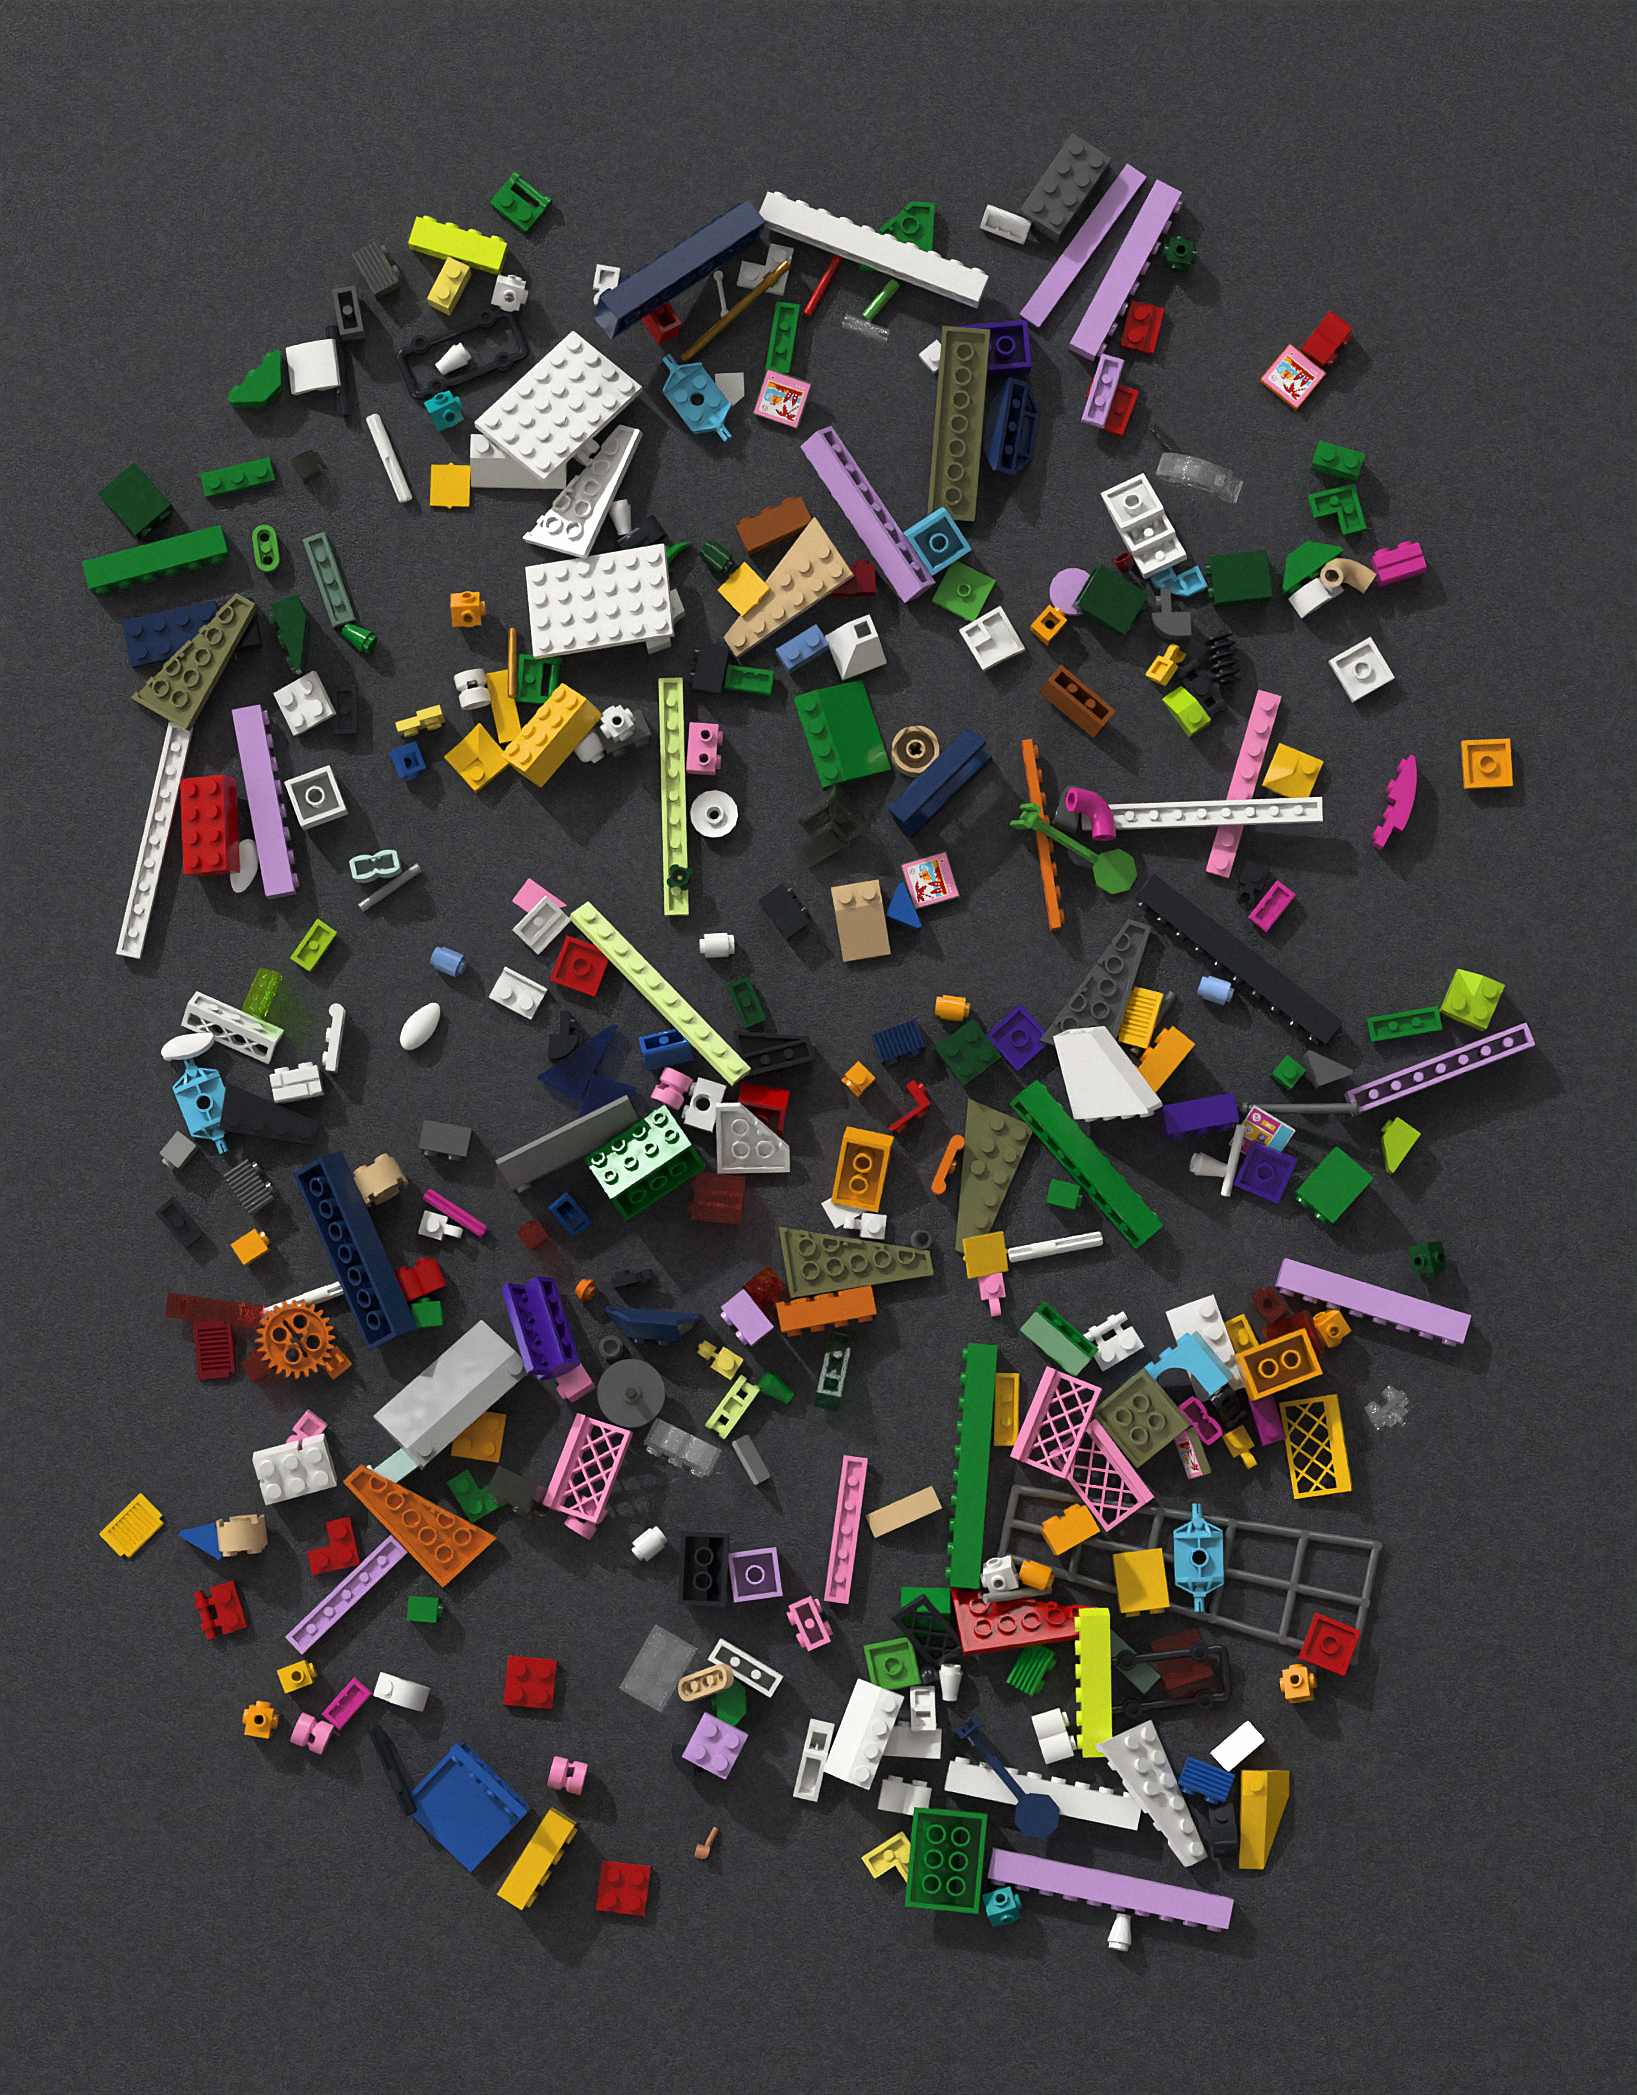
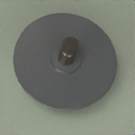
[597,1359,665,1427]

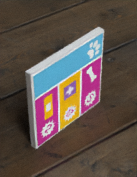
[1229,1105,1295,1155]

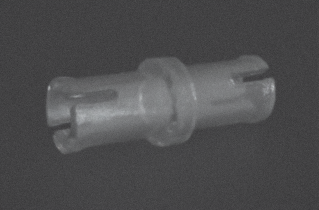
[841,313,890,344]

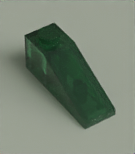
[814,1331,854,1412]

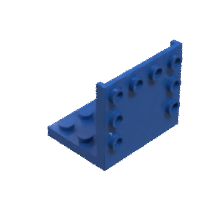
[410,1740,532,1873]

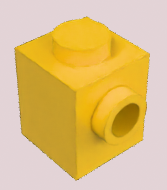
[277,1659,317,1694]

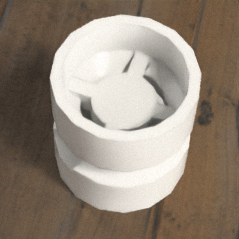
[454,669,492,710]

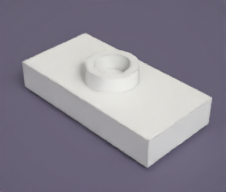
[980,205,1032,245]

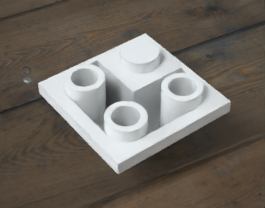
[825,615,887,681]

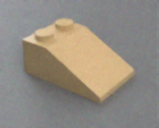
[831,880,891,962]

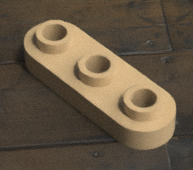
[678,1664,734,1701]

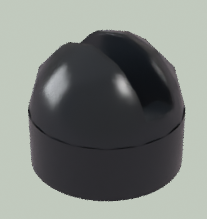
[919,1666,940,1686]

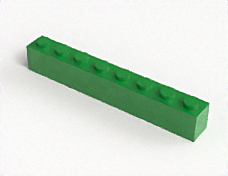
[1009,1080,1164,1249]

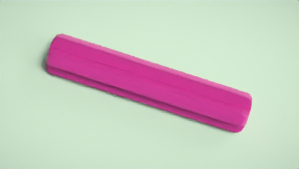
[423,1189,488,1237]

